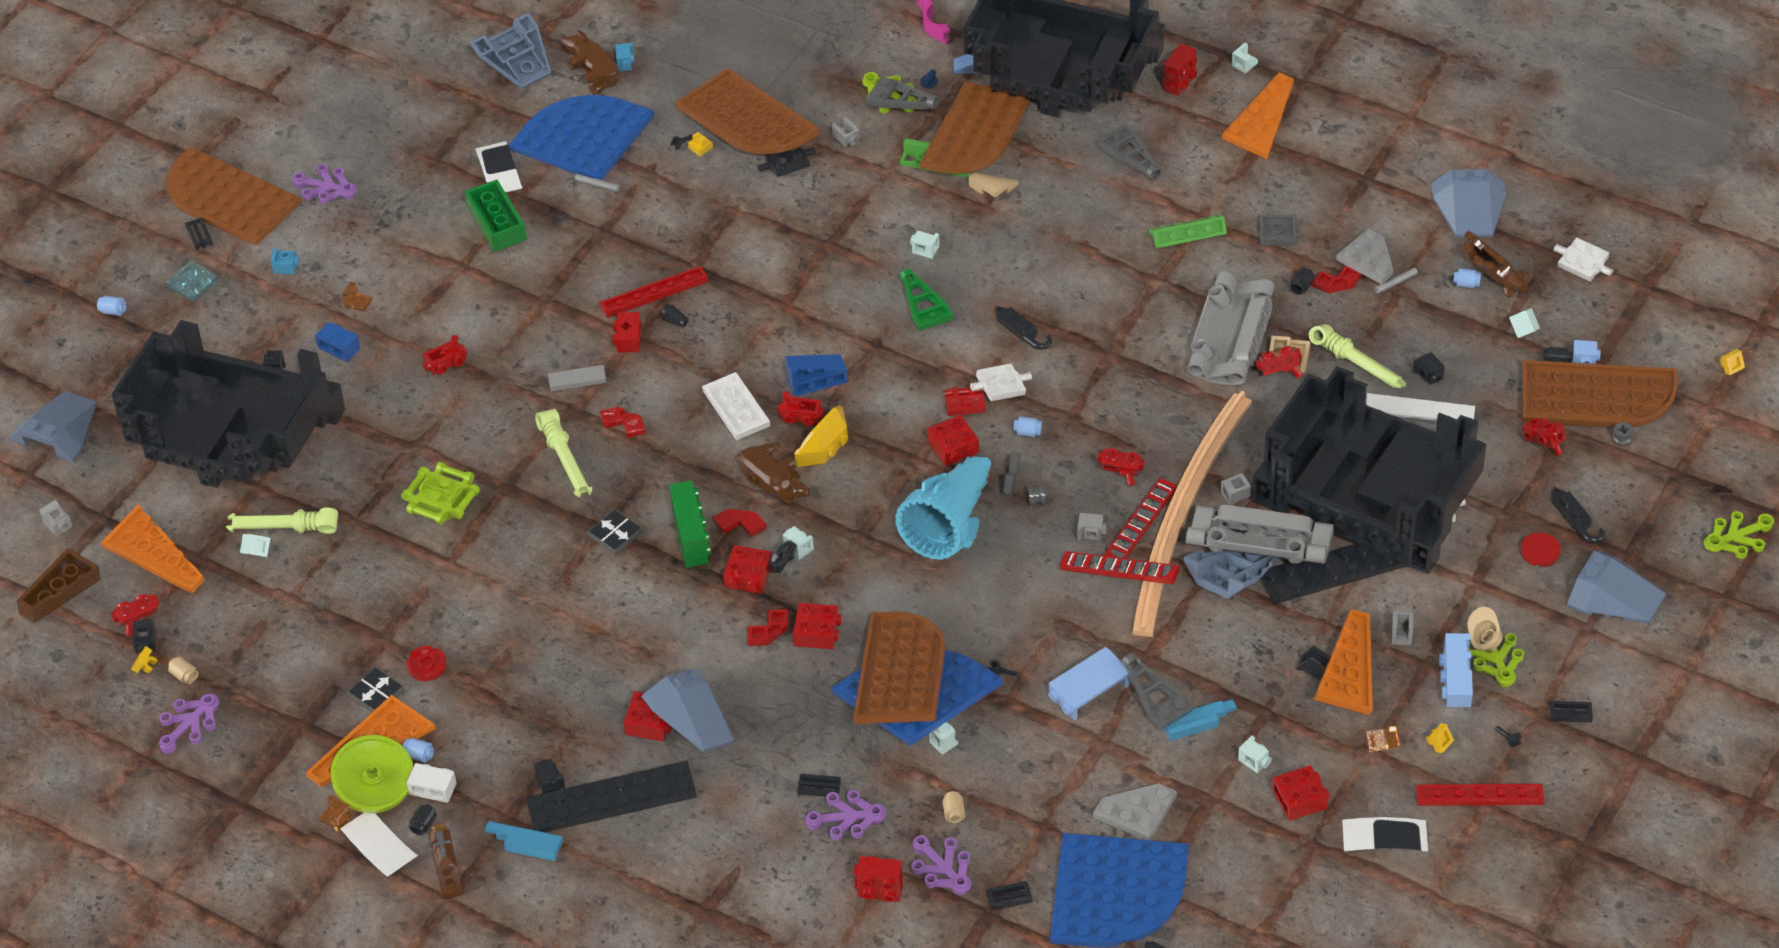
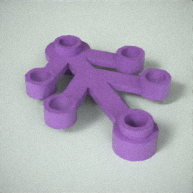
[292,164,357,204]
[159,694,219,754]
[805,790,886,841]
[911,835,971,895]

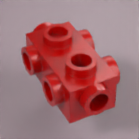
[422,335,467,375]
[1256,346,1303,379]
[778,391,825,426]
[1522,418,1566,456]
[1097,448,1145,487]
[110,593,160,637]

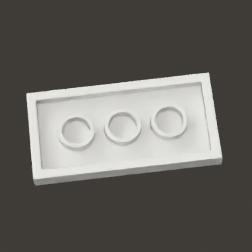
[702,372,770,440]

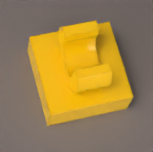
[688,132,713,156]
[1720,349,1745,375]
[131,646,158,673]
[1425,724,1454,753]

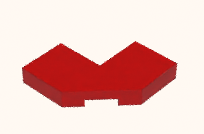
[1312,266,1362,293]
[600,407,646,438]
[713,509,767,537]
[748,609,789,646]

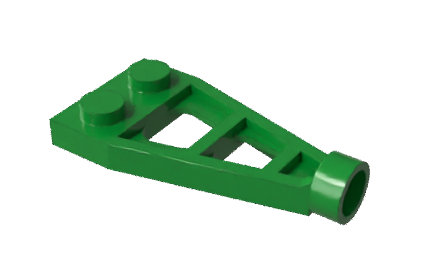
[899,269,953,331]

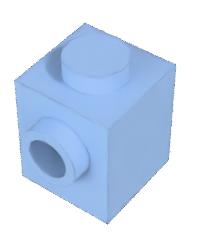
[1572,340,1601,364]

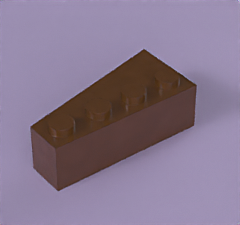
[17,548,101,623]

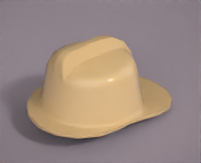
[1467,607,1503,652]

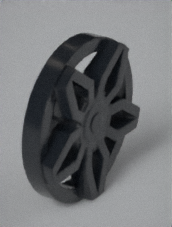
[769,540,797,573]

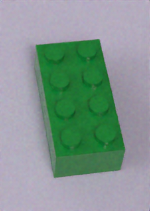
[464,179,527,252]
[669,480,711,568]

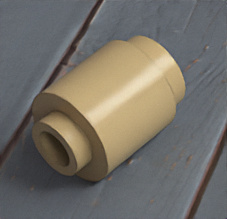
[168,656,198,684]
[943,791,965,823]

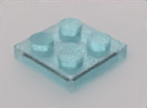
[166,261,219,302]

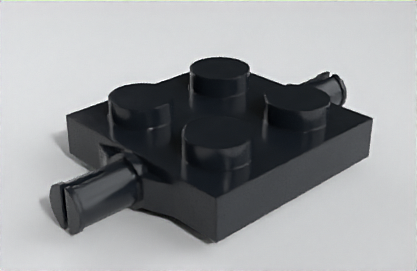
[757,147,816,177]

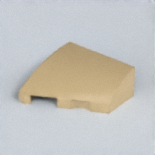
[969,172,1019,198]
[1269,335,1311,375]

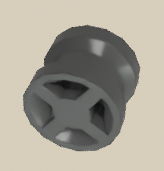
[1612,422,1633,447]
[1027,485,1046,506]

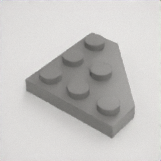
[1336,228,1393,284]
[1093,783,1177,840]

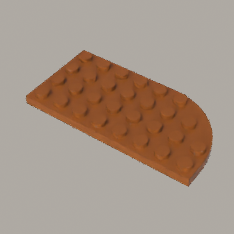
[675,68,820,154]
[920,81,1032,173]
[167,147,302,247]
[1522,360,1678,427]
[853,612,946,724]

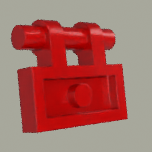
[945,386,986,416]

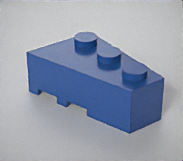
[785,354,848,397]

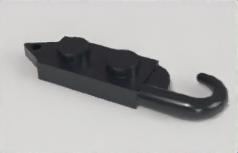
[995,306,1052,350]
[1552,487,1605,543]

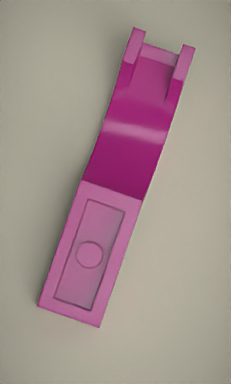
[916,0,950,44]

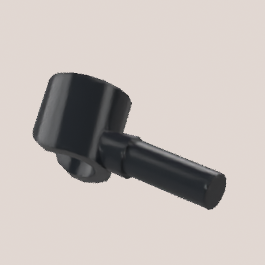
[670,134,692,150]
[989,660,1018,677]
[1495,726,1522,747]

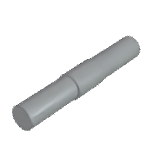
[575,174,620,192]
[1374,268,1418,294]

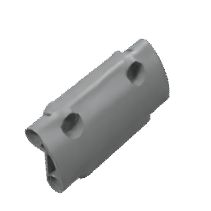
[1187,271,1275,385]
[1186,505,1334,564]

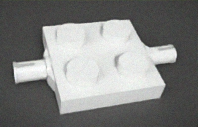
[1554,238,1613,282]
[970,364,1032,401]

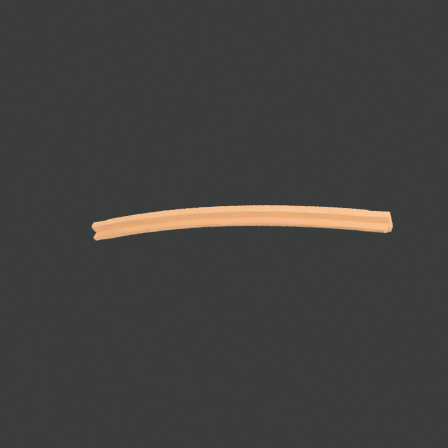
[1133,391,1252,637]

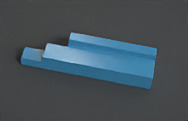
[1164,699,1237,741]
[485,821,563,861]

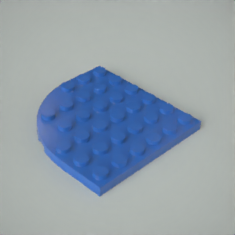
[509,95,655,180]
[832,650,1003,746]
[1050,833,1189,948]

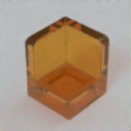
[342,282,372,312]
[1366,726,1399,752]
[320,795,352,831]

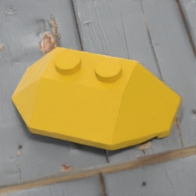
[794,405,848,467]

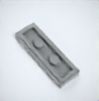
[548,365,606,391]

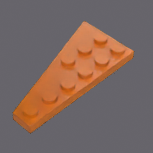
[1222,72,1294,160]
[101,504,205,594]
[1313,609,1373,715]
[306,695,436,788]

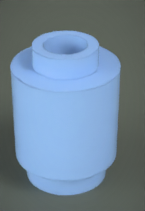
[1453,268,1481,288]
[97,296,126,316]
[1014,416,1042,437]
[403,738,434,762]

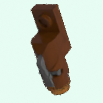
[429,824,464,899]

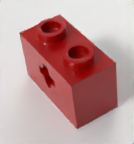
[613,312,641,353]

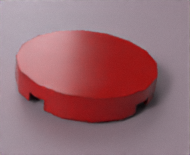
[1521,533,1561,567]
[406,646,447,682]

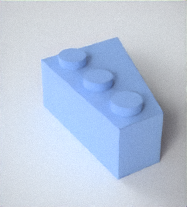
[1439,633,1473,707]

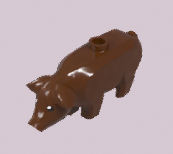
[561,29,621,95]
[1460,230,1529,297]
[737,443,810,506]

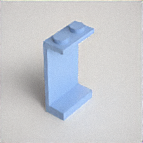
[1048,647,1131,721]

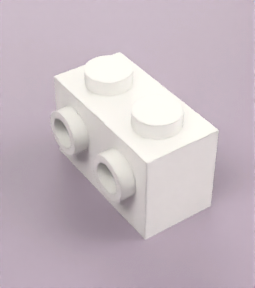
[407,763,457,803]

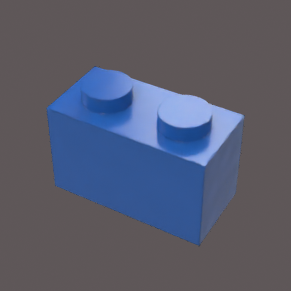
[315,322,361,362]

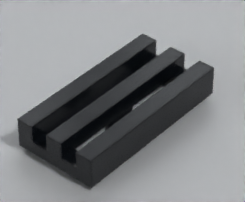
[185,217,213,251]
[1550,701,1593,723]
[797,774,841,797]
[986,881,1033,911]

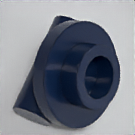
[921,69,938,88]

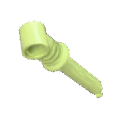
[1309,324,1406,389]
[535,409,592,497]
[226,508,339,534]

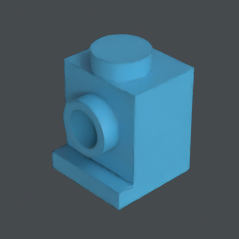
[615,43,635,71]
[270,248,300,274]

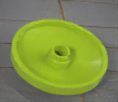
[331,735,413,813]

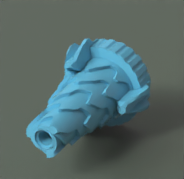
[895,457,991,560]

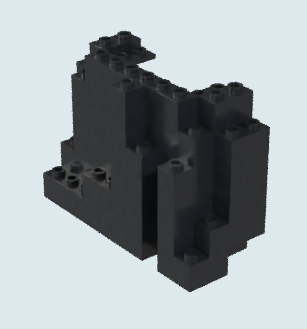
[964,0,1165,117]
[111,320,345,488]
[1252,366,1486,574]

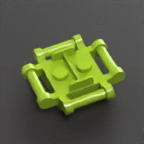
[401,461,480,525]

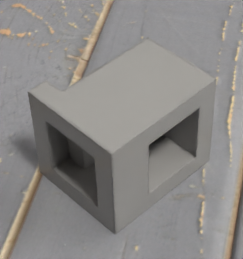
[1221,473,1253,506]

